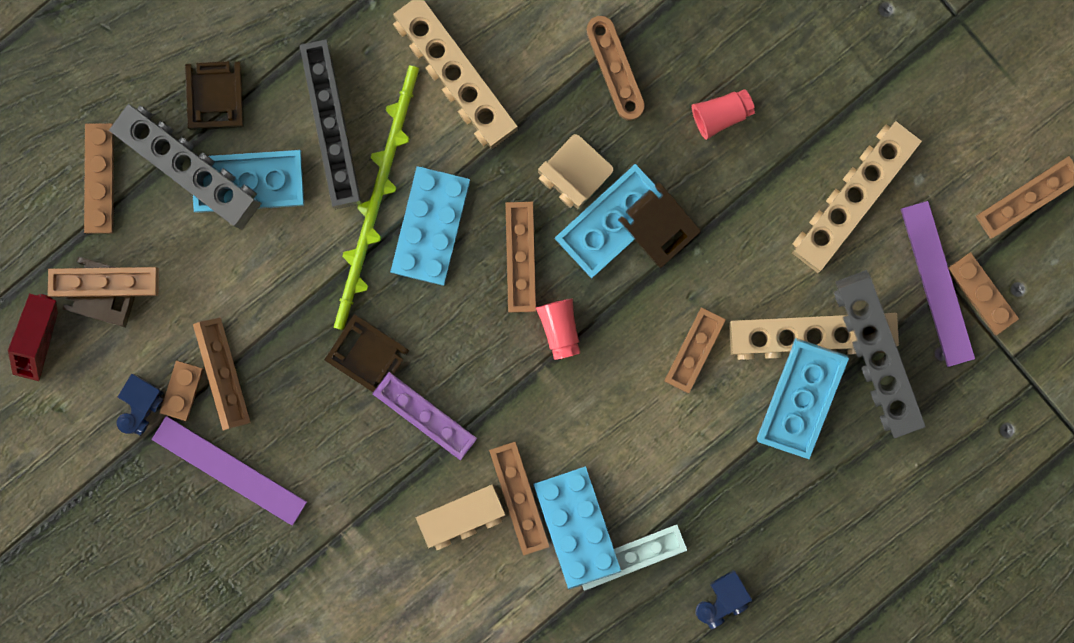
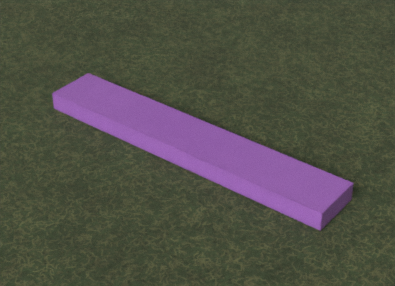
[901,201,975,367]
[152,416,307,526]

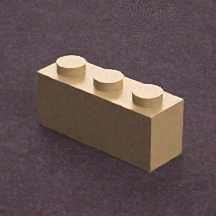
[416,484,506,551]

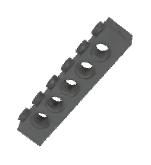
[300,39,362,210]
[109,104,262,230]
[833,270,926,438]

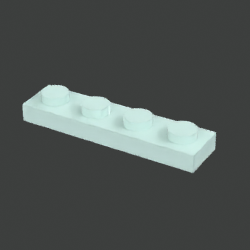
[582,525,687,591]

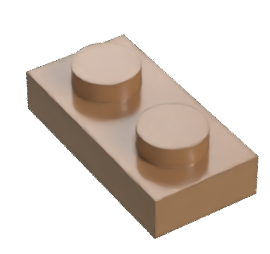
[160,361,204,421]

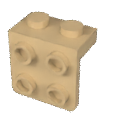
[538,134,613,210]

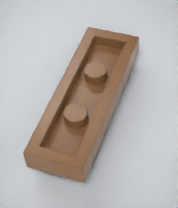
[948,252,1019,335]
[664,307,726,394]

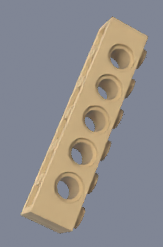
[393,0,518,149]
[792,121,922,273]
[729,313,899,360]

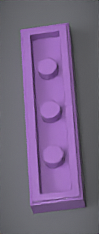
[373,372,477,460]

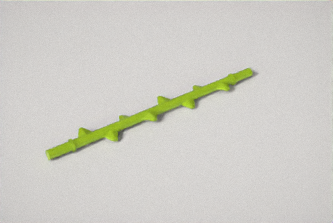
[333,65,419,330]

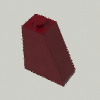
[8,293,58,381]

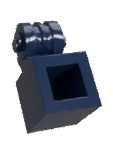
[117,374,164,436]
[695,570,752,629]

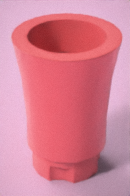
[692,89,755,140]
[536,298,580,360]

